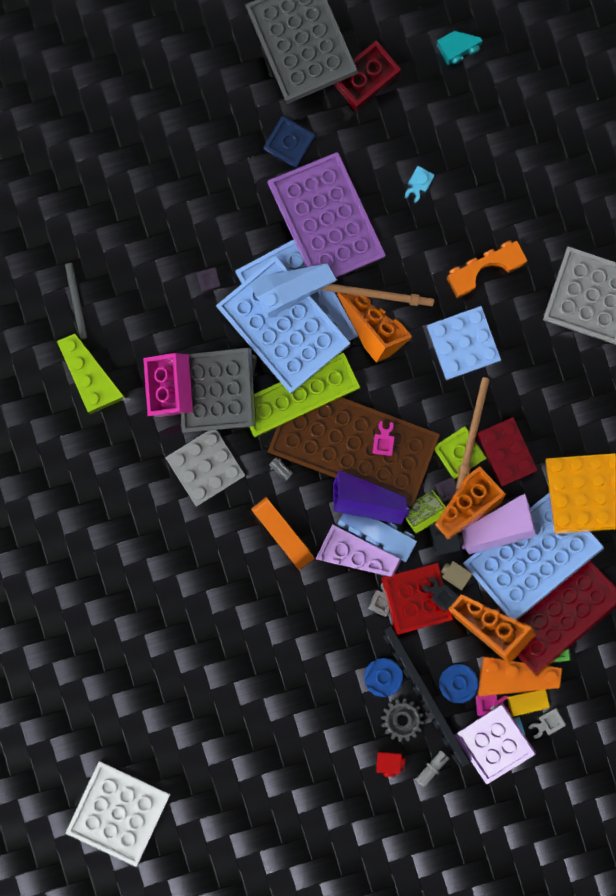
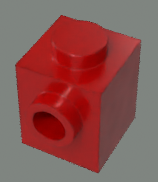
[376,751,405,777]

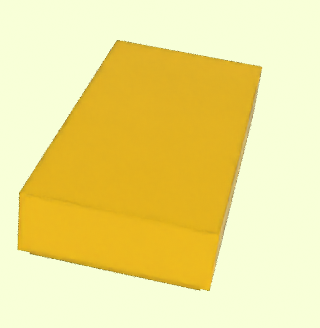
[507,689,550,716]

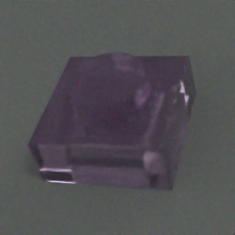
[197,268,220,292]
[435,477,458,503]

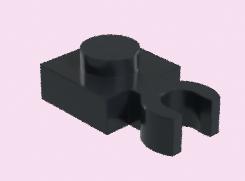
[423,577,458,612]

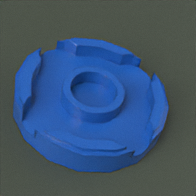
[364,658,403,697]
[439,664,478,703]

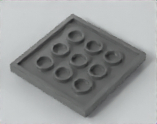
[181,348,256,433]

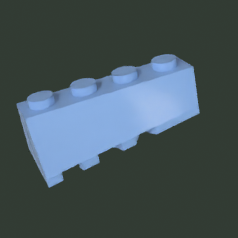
[337,513,417,562]

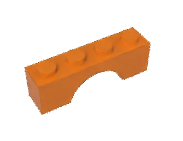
[447,240,527,298]

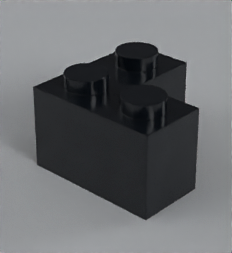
[429,520,463,556]

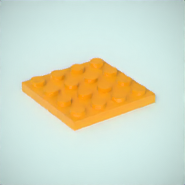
[545,453,616,534]

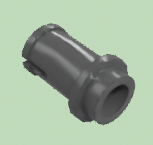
[269,457,293,481]

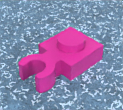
[372,421,394,456]
[476,695,510,716]

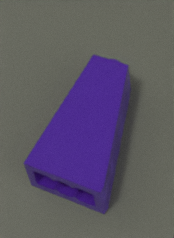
[333,471,409,524]

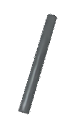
[65,263,88,340]

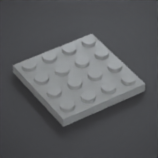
[543,247,616,345]

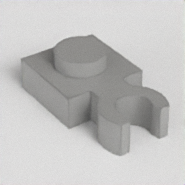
[368,583,389,617]
[529,708,566,738]

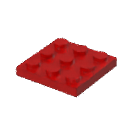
[381,563,453,635]

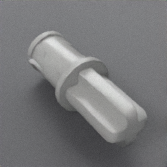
[416,751,449,787]

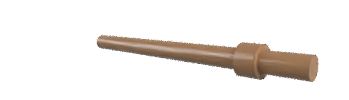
[321,284,434,306]
[456,377,490,489]

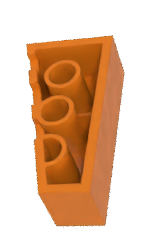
[448,594,535,664]

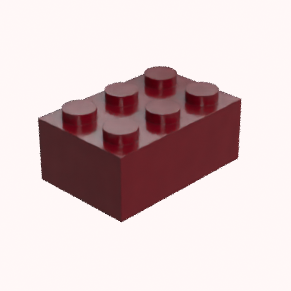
[333,41,401,111]
[476,417,537,487]

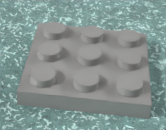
[165,430,245,507]

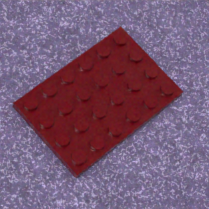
[496,561,616,676]

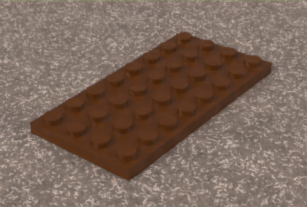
[268,397,440,507]

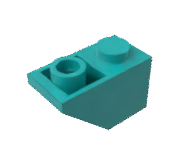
[436,31,482,65]

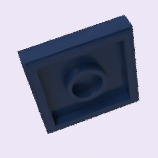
[263,116,316,168]

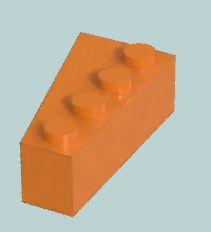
[477,657,562,696]

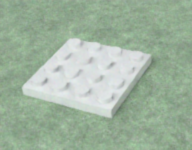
[66,761,170,867]

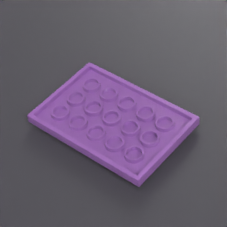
[267,152,386,278]

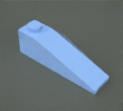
[250,263,337,318]

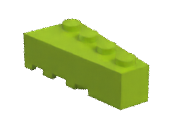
[57,334,126,414]

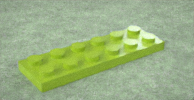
[250,353,360,437]

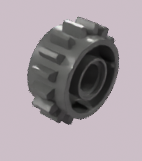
[381,699,424,742]

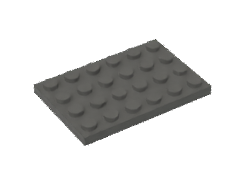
[246,0,358,104]

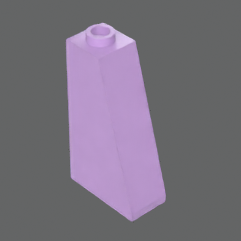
[462,494,537,554]

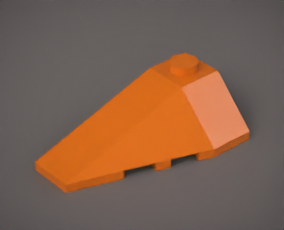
[337,293,412,362]
[435,466,506,539]

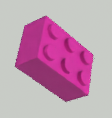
[143,353,193,417]

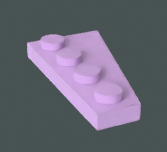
[316,524,402,577]

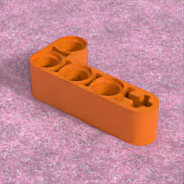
[251,497,315,571]

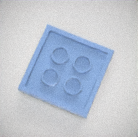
[427,306,501,380]

